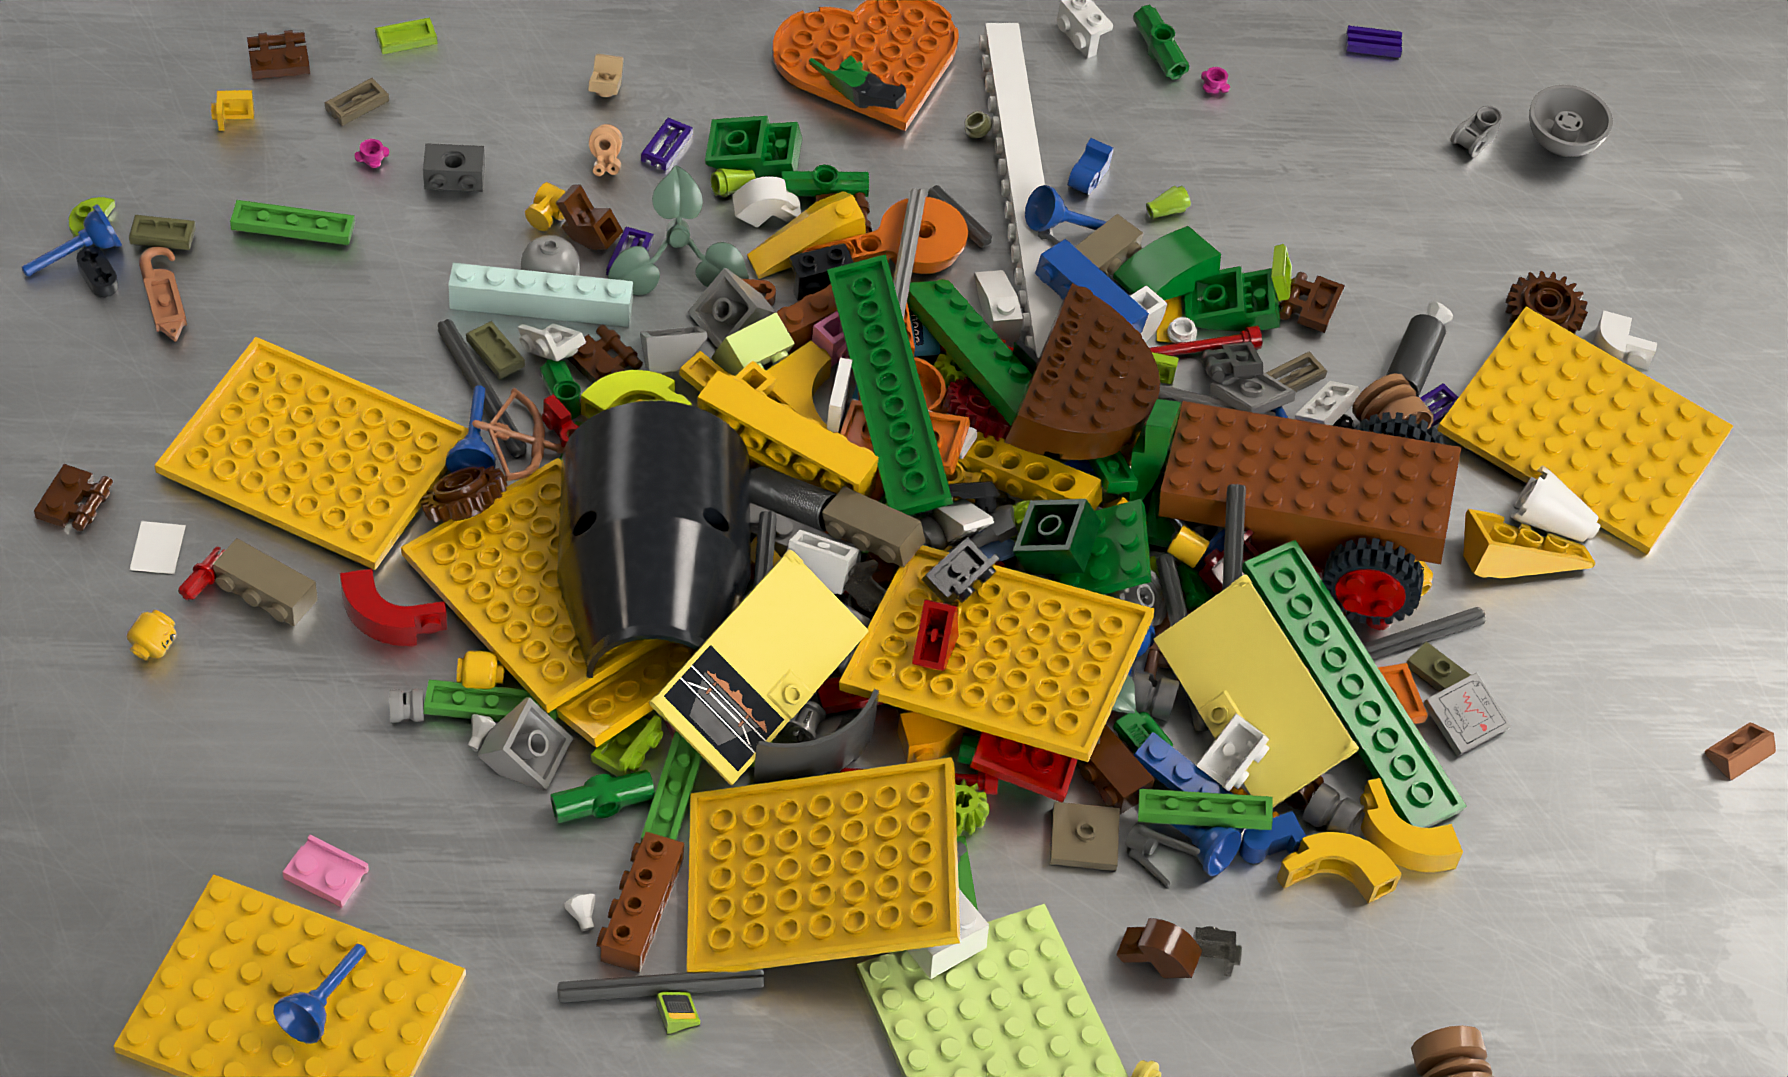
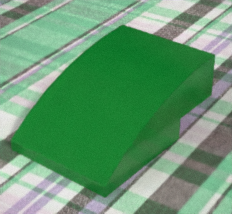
[705,116,802,178]
[1113,226,1221,301]
[1185,266,1280,331]
[1129,399,1181,502]

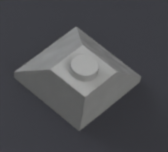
[688,268,776,348]
[640,327,707,377]
[477,697,573,791]

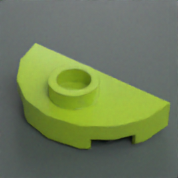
[68,197,115,238]

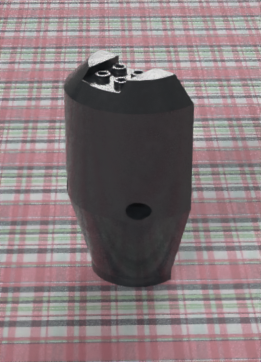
[557,400,751,678]

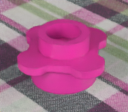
[1201,67,1230,93]
[354,139,389,168]

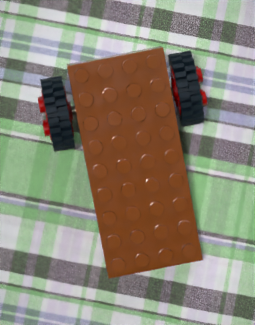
[1159,401,1461,625]

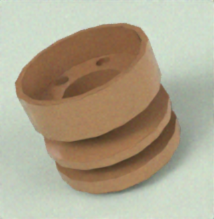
[1352,373,1434,429]
[1411,1025,1494,1077]

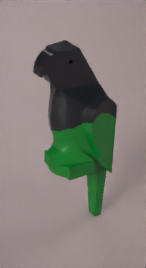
[809,55,907,110]

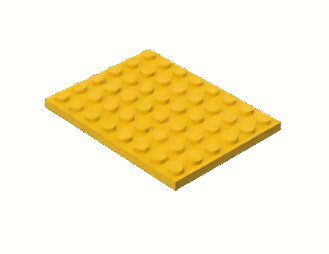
[1437,307,1733,555]
[154,337,468,570]
[401,458,667,713]
[839,545,1154,762]
[687,757,960,973]
[114,874,466,1077]

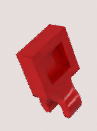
[542,394,579,448]

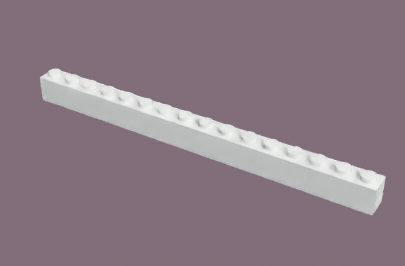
[979,23,1063,358]

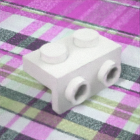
[1057,0,1113,59]
[517,323,586,362]
[1196,713,1270,792]

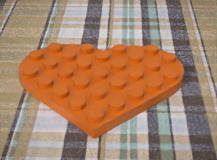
[772,0,959,131]

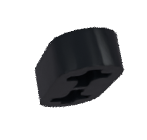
[76,247,118,297]

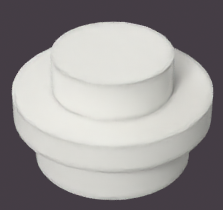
[1167,317,1197,344]

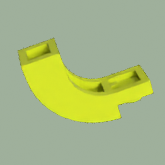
[581,370,692,419]

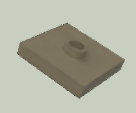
[1050,801,1120,871]

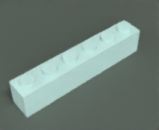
[448,263,633,327]

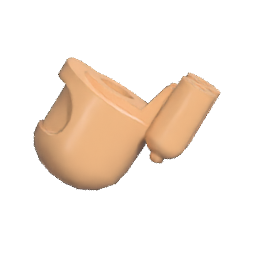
[589,124,623,176]

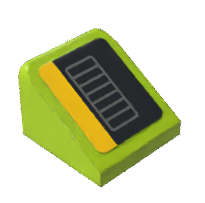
[656,992,700,1034]

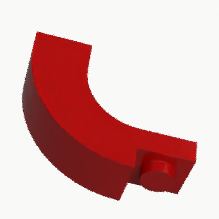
[340,569,447,646]

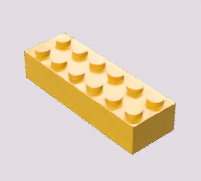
[697,370,879,498]

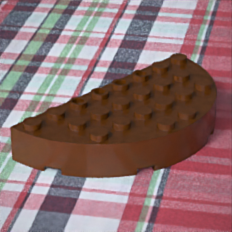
[1004,283,1160,460]

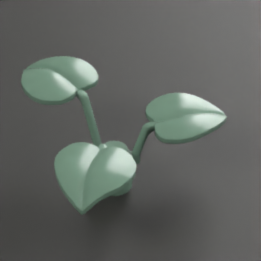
[608,165,749,295]

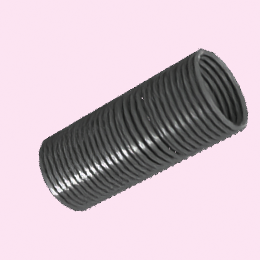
[1386,314,1446,397]
[750,466,837,532]

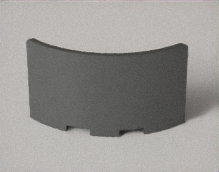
[753,689,879,785]

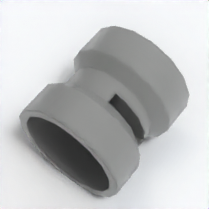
[389,688,424,723]

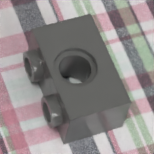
[423,143,485,192]

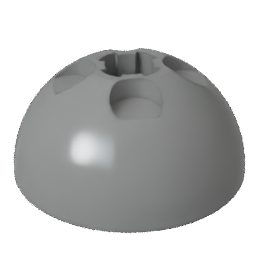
[1529,85,1613,157]

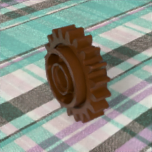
[1505,271,1588,334]
[420,466,508,522]

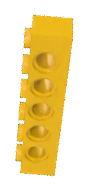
[958,432,1102,510]

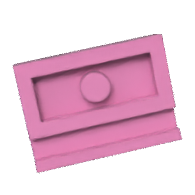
[283,835,369,908]

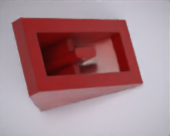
[912,599,959,671]

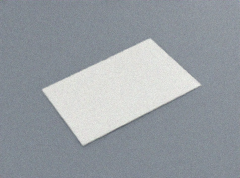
[129,521,186,574]

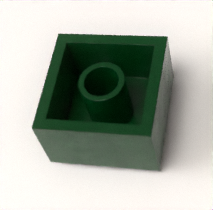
[1013,499,1101,574]

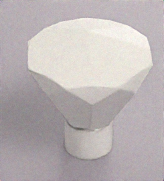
[1427,301,1453,324]
[467,714,497,752]
[563,894,595,932]

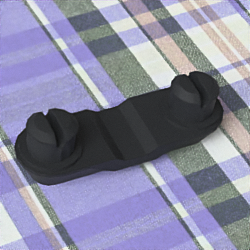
[915,481,1000,517]

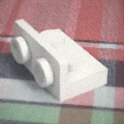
[1295,381,1360,425]

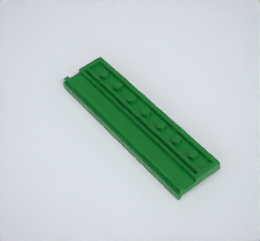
[907,279,1032,426]

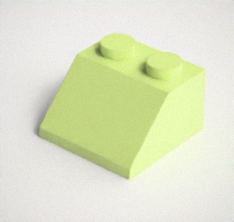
[711,312,795,376]

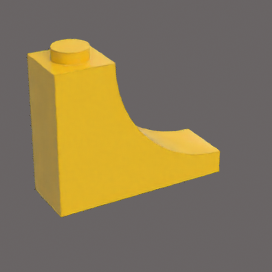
[766,341,832,429]

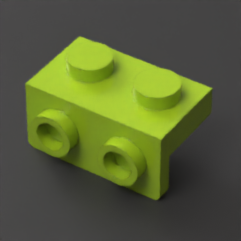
[591,714,663,777]

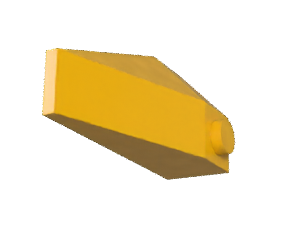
[747,191,866,280]
[1463,509,1596,579]

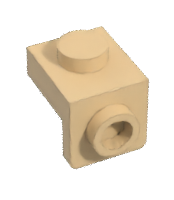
[588,54,624,97]

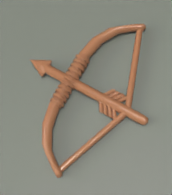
[472,388,564,481]

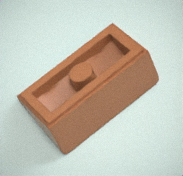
[1705,722,1776,780]

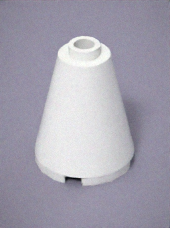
[1510,465,1600,542]

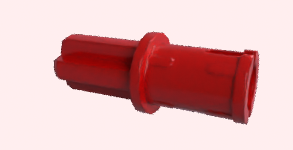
[178,546,225,601]

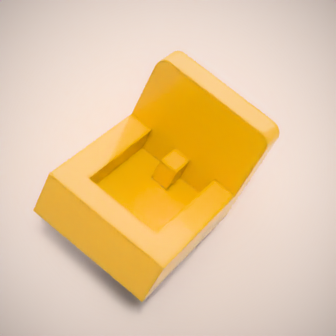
[211,90,254,131]

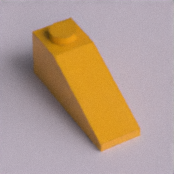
[897,712,979,763]

